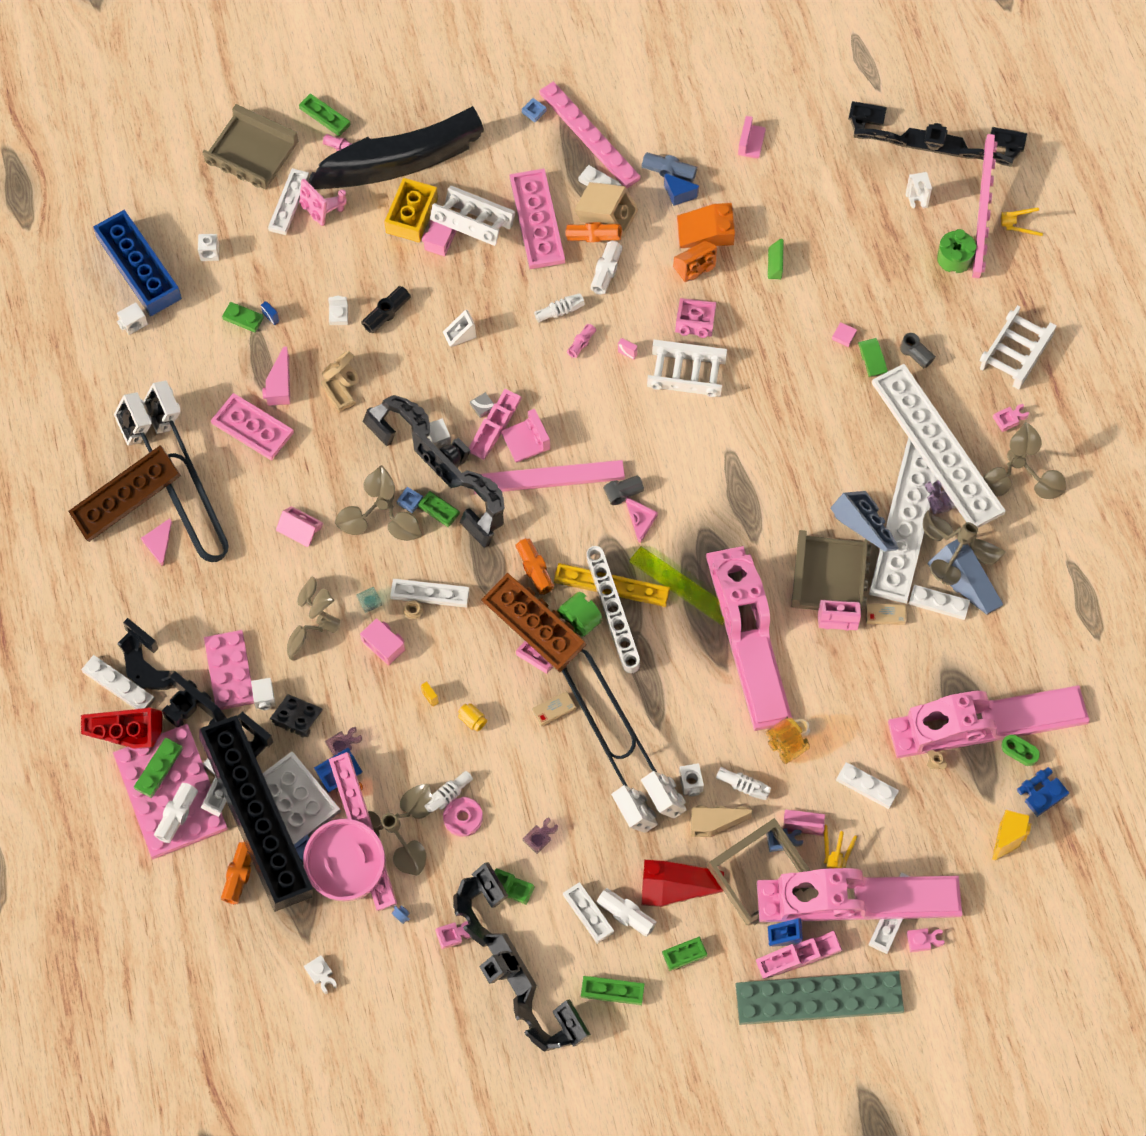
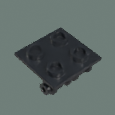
[270,694,323,738]

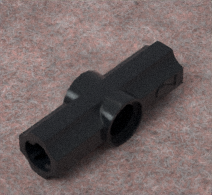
[361,286,411,333]

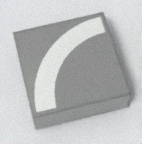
[470,392,494,418]

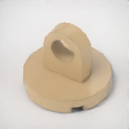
[322,351,358,387]

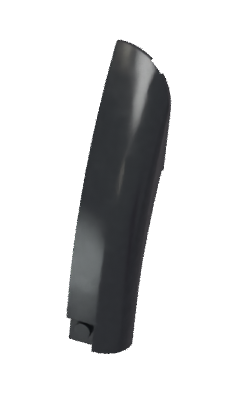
[308,106,484,189]

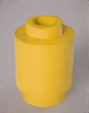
[458,703,488,732]

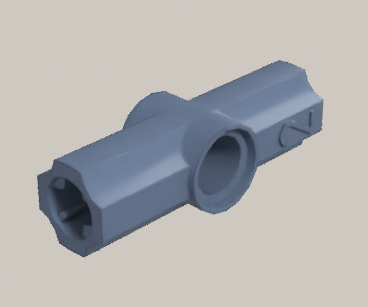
[642,152,697,182]

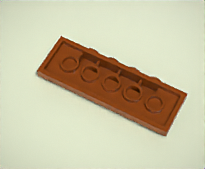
[481,572,587,673]

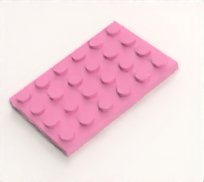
[113,724,228,860]

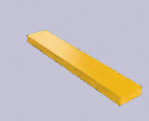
[554,563,670,607]

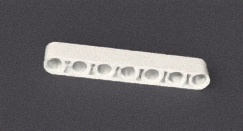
[587,546,640,673]

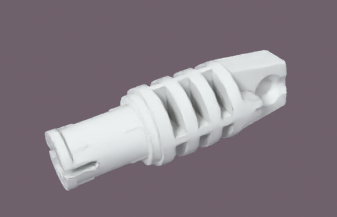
[534,293,585,323]
[716,767,771,800]
[425,771,473,812]

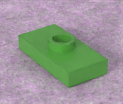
[418,491,460,527]
[662,936,707,971]

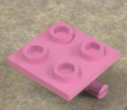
[299,179,347,226]

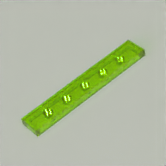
[629,546,724,625]

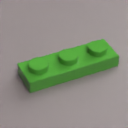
[299,93,351,136]
[134,737,183,798]
[581,976,645,1006]

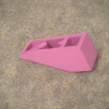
[262,347,290,406]

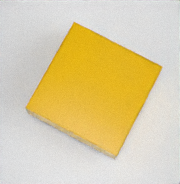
[421,681,439,707]

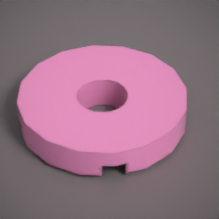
[443,797,483,837]

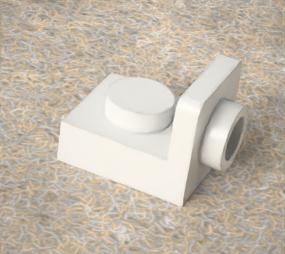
[328,296,348,325]

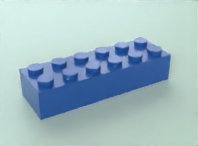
[93,209,182,317]

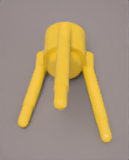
[1001,207,1043,236]
[824,824,857,869]

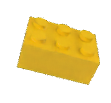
[384,178,438,243]

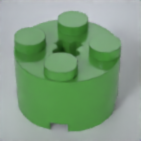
[937,229,976,273]
[557,592,603,637]

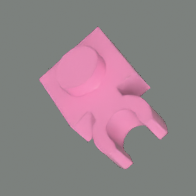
[993,404,1029,432]
[435,921,471,949]
[907,928,945,953]

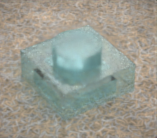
[356,587,382,613]

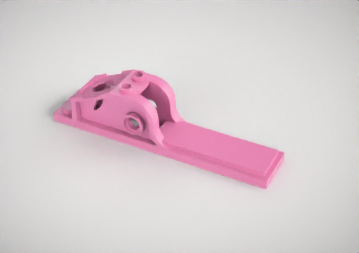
[706,546,793,731]
[888,685,1090,759]
[757,868,962,922]

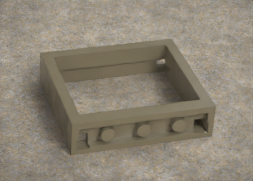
[706,818,811,925]

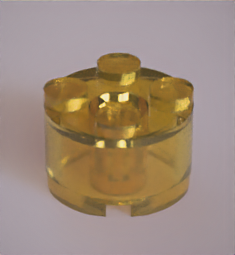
[765,717,810,764]

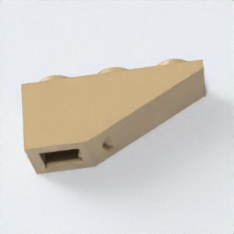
[691,805,752,837]

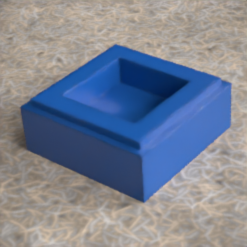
[261,301,279,325]

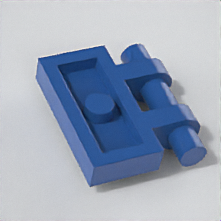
[1017,767,1069,817]

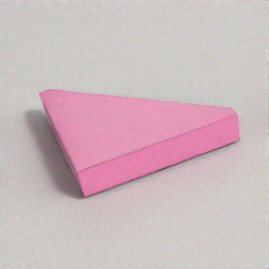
[626,497,658,543]
[141,518,172,566]

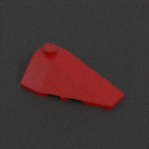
[81,708,162,749]
[641,859,724,907]

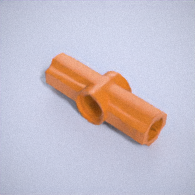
[565,222,622,242]
[515,538,554,595]
[221,842,252,905]

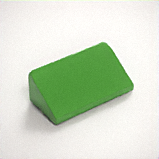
[768,239,784,280]

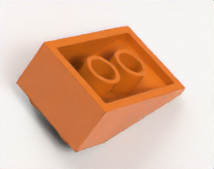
[677,203,735,248]

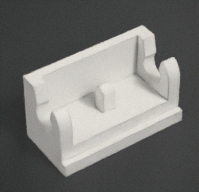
[906,172,932,209]

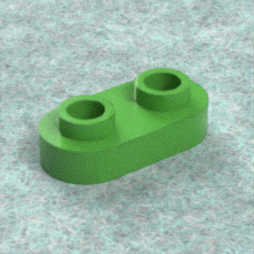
[1001,735,1040,766]

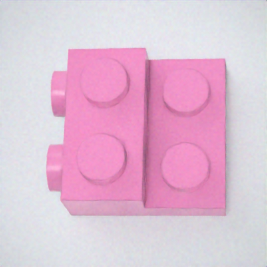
[675,298,716,338]

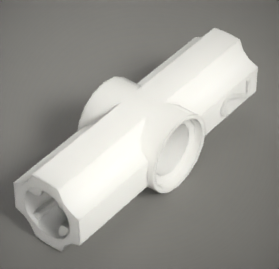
[591,241,622,295]
[154,783,198,843]
[597,888,657,937]

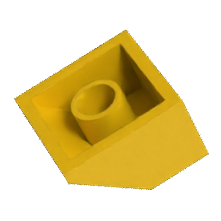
[992,810,1032,860]

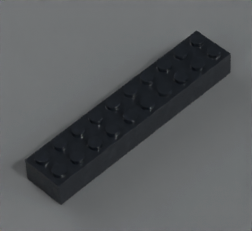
[199,715,313,912]

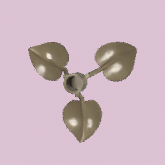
[983,422,1066,499]
[335,465,422,541]
[922,510,1006,585]
[287,576,340,661]
[368,784,432,876]

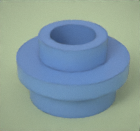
[392,905,410,924]

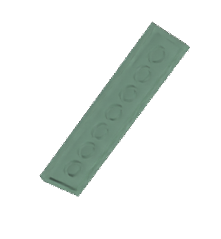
[735,971,904,1025]

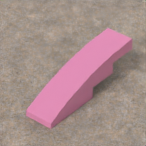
[469,389,522,460]
[756,931,843,979]

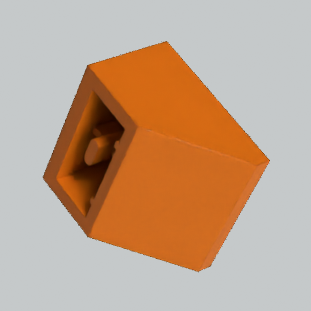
[673,241,717,282]

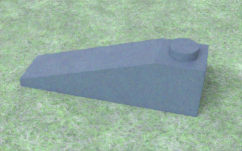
[830,491,899,552]
[928,539,1003,615]

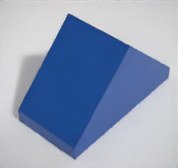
[664,174,699,206]
[768,918,803,946]

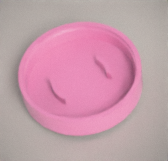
[303,819,386,902]

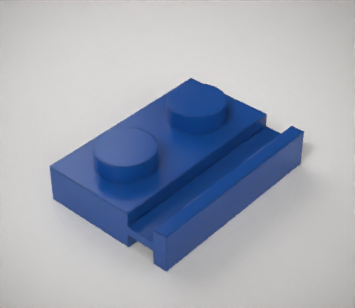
[314,747,363,793]

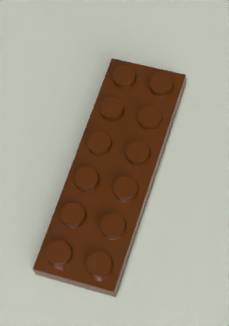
[68,445,181,542]

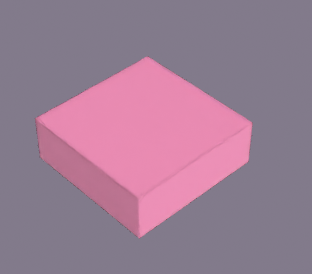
[832,322,857,347]

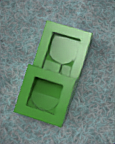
[858,338,888,377]
[494,868,535,905]

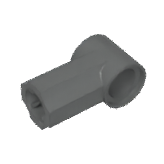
[900,333,936,369]
[603,475,644,505]

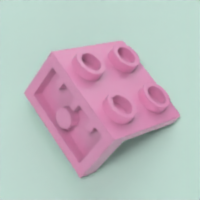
[501,409,550,463]

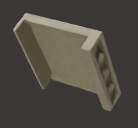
[203,104,299,190]
[791,530,871,611]

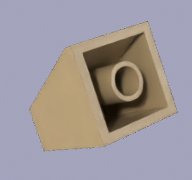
[575,182,639,238]

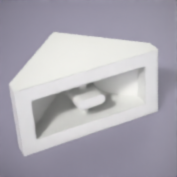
[443,310,476,347]

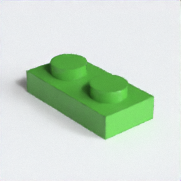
[222,302,264,333]

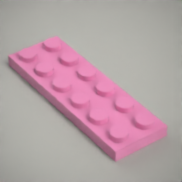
[509,168,565,269]

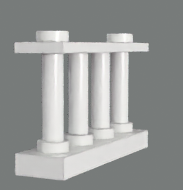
[430,186,515,246]
[980,305,1057,390]
[647,339,727,397]

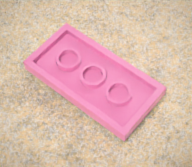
[211,393,294,461]
[204,630,254,710]

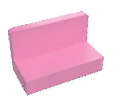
[738,116,766,159]
[276,506,323,547]
[783,809,825,836]

